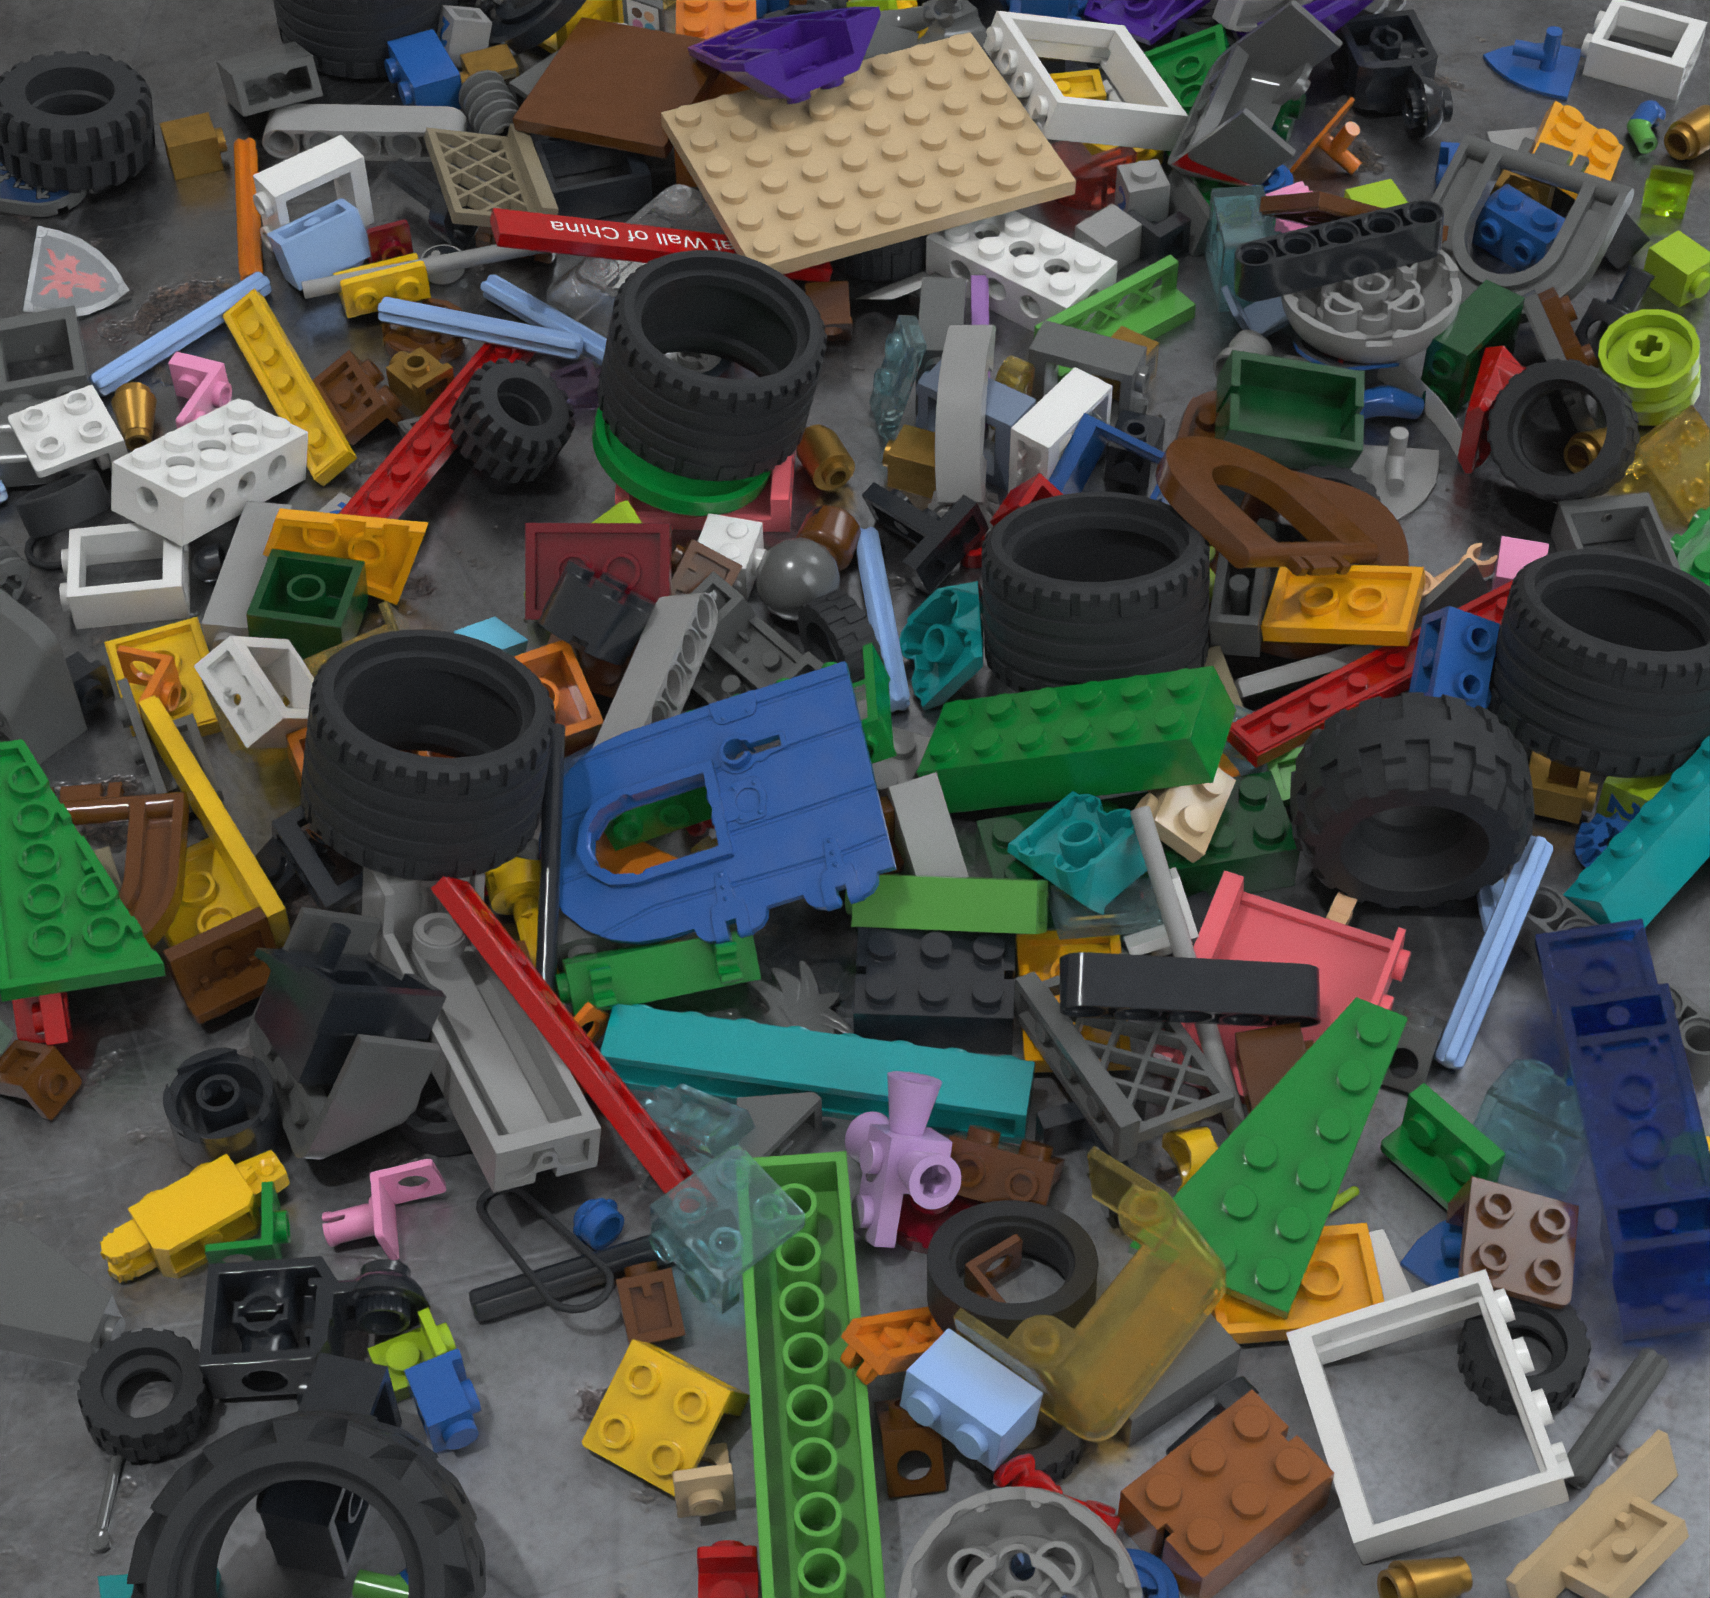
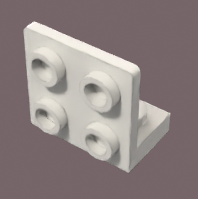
[8,384,128,478]

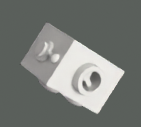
[698,513,767,601]

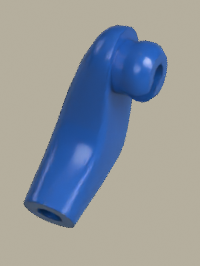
[1360,385,1424,420]

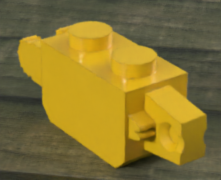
[100,1150,290,1283]

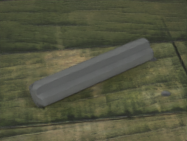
[1564,1348,1669,1489]

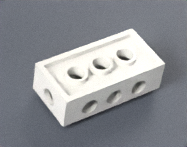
[926,211,1118,332]
[111,398,308,546]

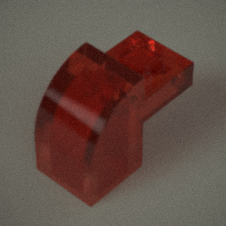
[1050,141,1137,211]

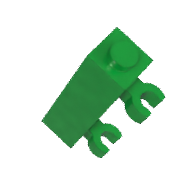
[555,925,761,1016]

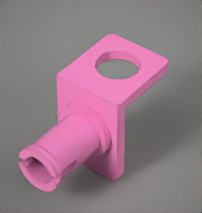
[322,1159,446,1260]

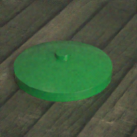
[592,407,772,516]

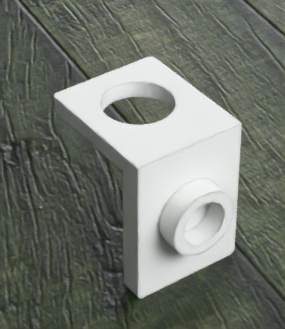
[1124,867,1199,956]

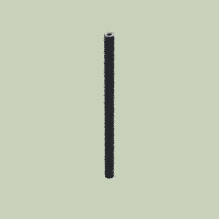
[536,723,565,994]

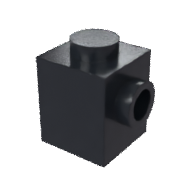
[1105,409,1166,488]

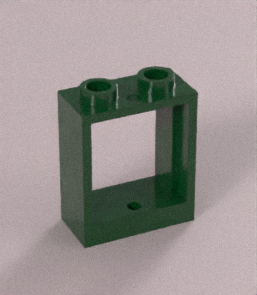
[1421,279,1525,420]

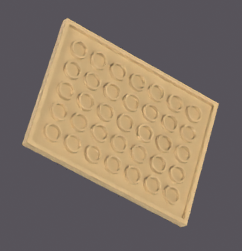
[661,32,1076,274]

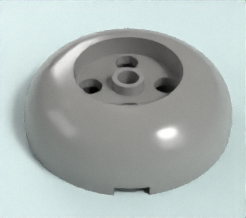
[1281,249,1462,364]
[898,1486,1144,1598]

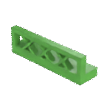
[1034,255,1196,383]

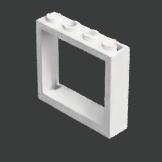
[983,11,1188,151]
[1286,1269,1574,1565]

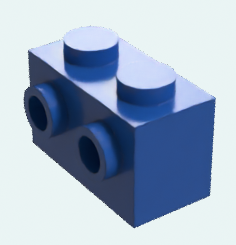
[384,29,462,109]
[1472,184,1565,272]
[1409,606,1500,709]

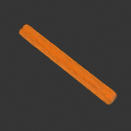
[234,137,263,281]

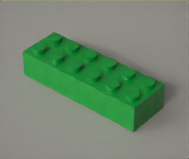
[916,666,1236,813]

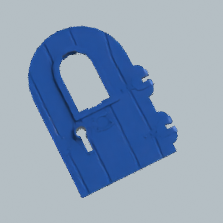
[539,661,897,945]

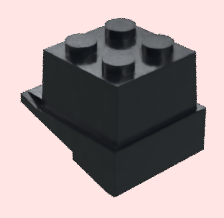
[254,923,446,1086]

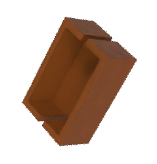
[1118,1390,1334,1598]

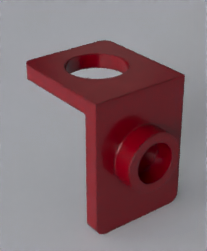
[366,219,414,264]

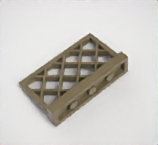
[424,124,559,227]

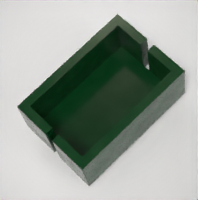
[1215,350,1365,470]

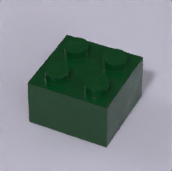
[246,549,368,665]

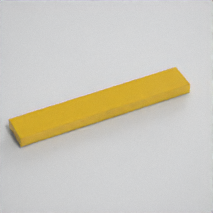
[222,288,357,487]
[139,695,290,944]

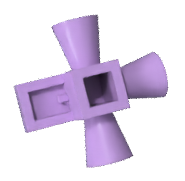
[845,1071,961,1248]

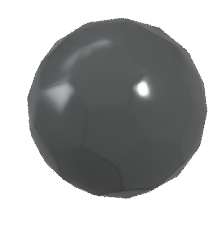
[757,537,840,622]

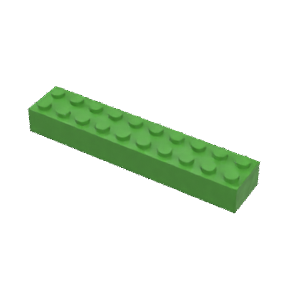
[735,1151,886,1598]

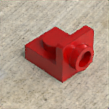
[12,992,73,1045]
[697,1540,759,1598]

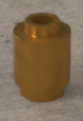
[1664,105,1710,160]
[796,424,855,490]

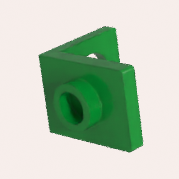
[205,1181,291,1264]

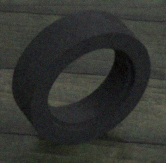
[927,1200,1098,1357]

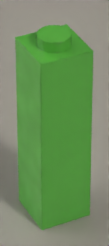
[845,874,1048,934]

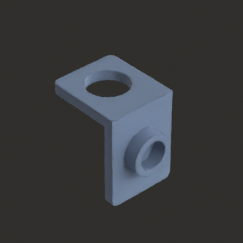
[1221,285,1290,337]

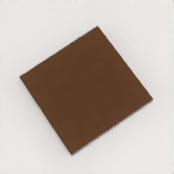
[512,17,720,158]

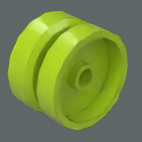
[1598,309,1701,426]

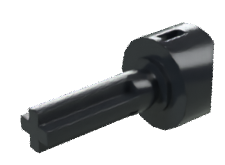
[387,158,479,251]

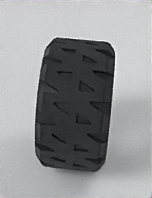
[127,1409,486,1598]

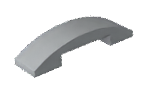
[935,325,996,505]

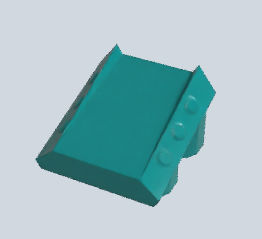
[899,581,984,710]
[1007,791,1147,915]

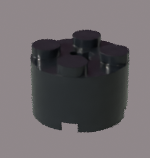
[538,559,656,666]
[163,1047,283,1168]

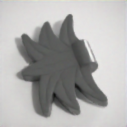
[747,961,854,1035]

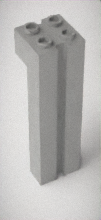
[362,867,601,1193]

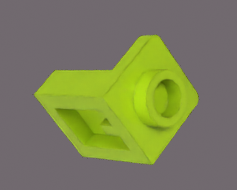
[367,1308,457,1402]

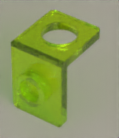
[1641,165,1694,219]

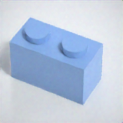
[266,198,370,291]
[900,1328,1043,1472]

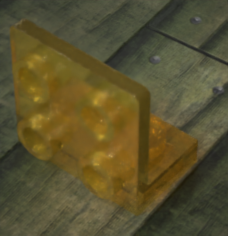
[1623,405,1710,525]

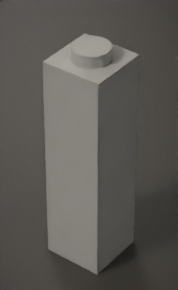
[201,501,292,653]

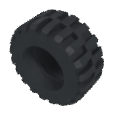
[0,51,155,193]

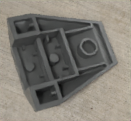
[681,571,823,758]

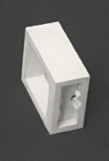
[1580,0,1708,101]
[253,135,375,251]
[1008,367,1113,494]
[59,523,191,629]
[194,636,314,748]

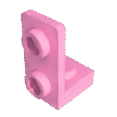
[168,351,232,429]

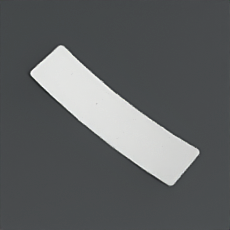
[1377,364,1462,457]

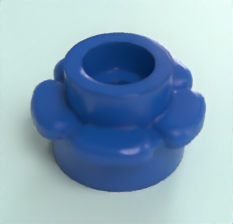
[573,1198,624,1250]

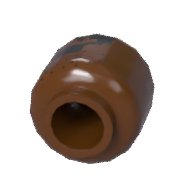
[796,505,861,572]

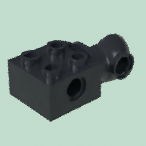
[1331,9,1453,142]
[199,1256,431,1399]

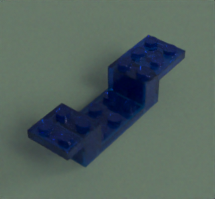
[1535,918,1710,1341]

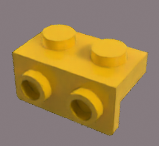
[333,253,431,318]

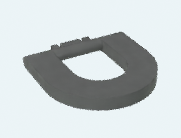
[1430,134,1634,324]

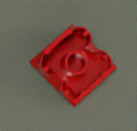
[1457,346,1526,474]

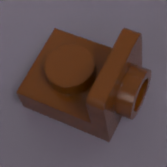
[0,1039,82,1119]
[614,1261,686,1347]

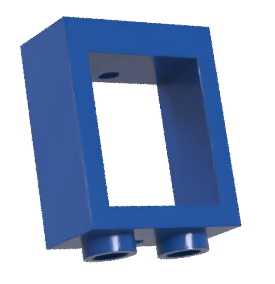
[1048,413,1170,505]

